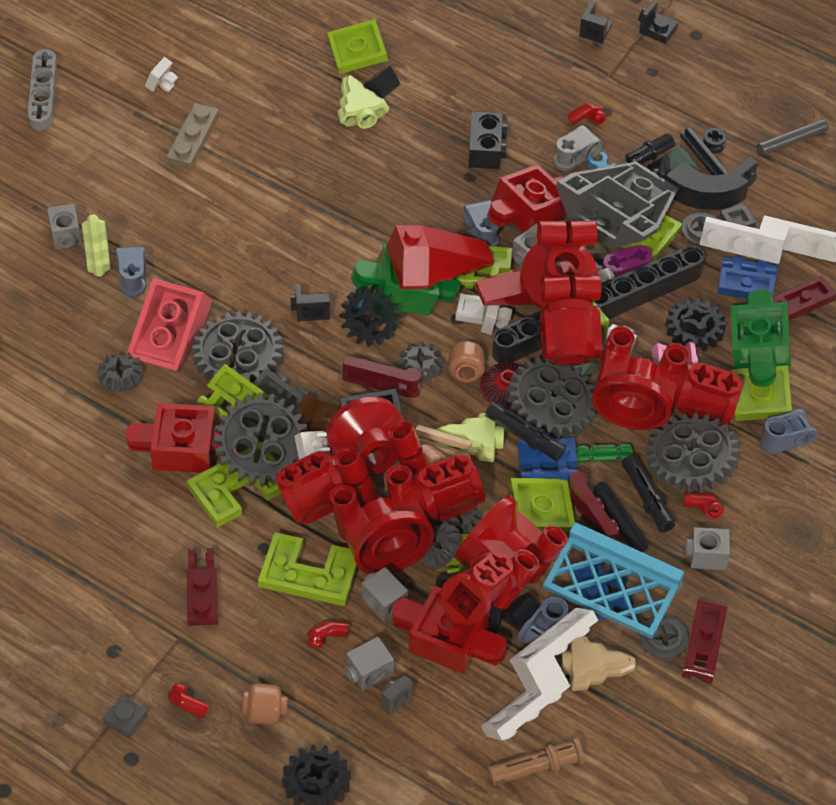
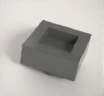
[719,204,756,228]
[381,675,413,716]
[103,695,148,739]

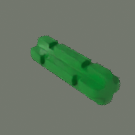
[576,444,633,463]

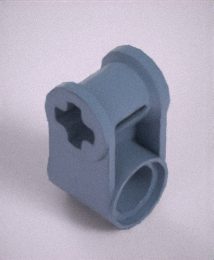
[463,199,500,247]
[117,246,146,297]
[760,409,818,454]
[517,597,568,645]

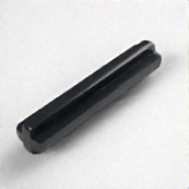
[680,128,728,175]
[593,481,649,552]

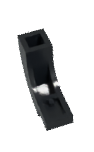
[665,156,758,210]

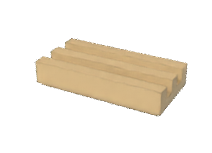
[415,425,473,459]

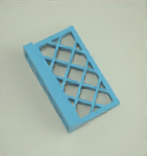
[543,522,684,639]

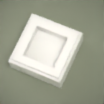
[455,293,486,324]

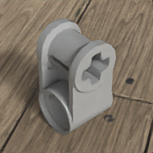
[554,125,603,171]

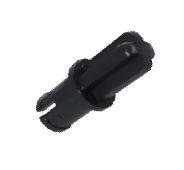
[625,133,675,164]

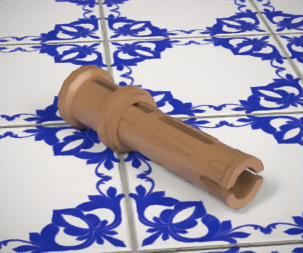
[487,737,585,787]

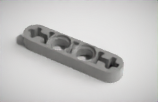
[28,49,57,131]

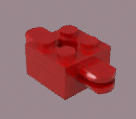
[487,164,566,233]
[126,403,242,473]
[392,586,507,674]

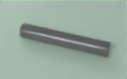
[756,119,829,156]

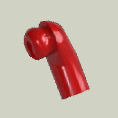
[567,103,606,125]
[683,492,724,519]
[306,621,349,648]
[168,683,209,719]

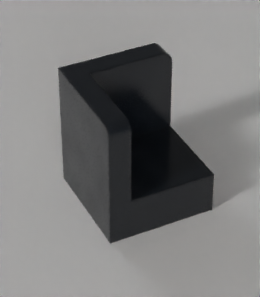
[579,0,613,44]

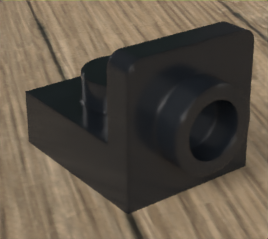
[638,1,678,44]
[290,284,330,322]

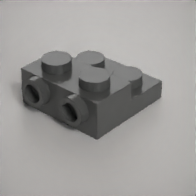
[243,368,309,439]

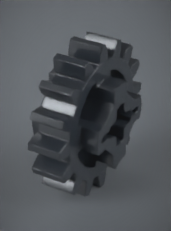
[339,285,401,347]
[665,297,726,352]
[282,745,351,805]

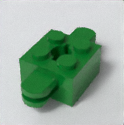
[351,244,460,316]
[731,289,791,387]

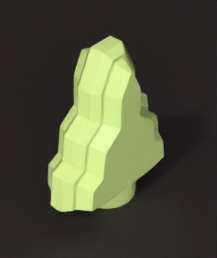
[338,75,389,129]
[82,215,110,276]
[434,413,504,462]

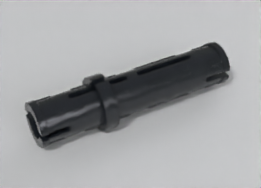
[485,401,566,462]
[622,455,676,533]

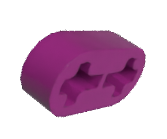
[602,245,652,278]

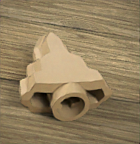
[561,636,636,691]

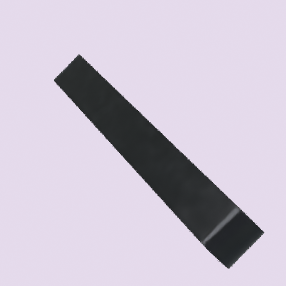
[492,246,705,363]

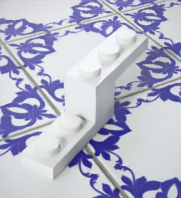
[700,215,836,264]
[481,608,598,741]

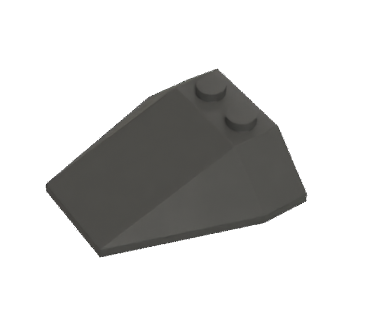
[556,162,678,249]

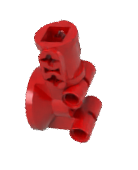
[520,220,603,366]
[592,326,743,430]
[275,397,429,524]
[329,455,486,574]
[441,495,568,625]

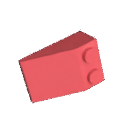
[127,278,213,372]

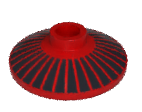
[480,362,524,409]

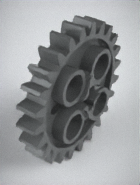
[192,311,283,382]
[507,357,596,438]
[214,393,307,487]
[646,413,740,493]

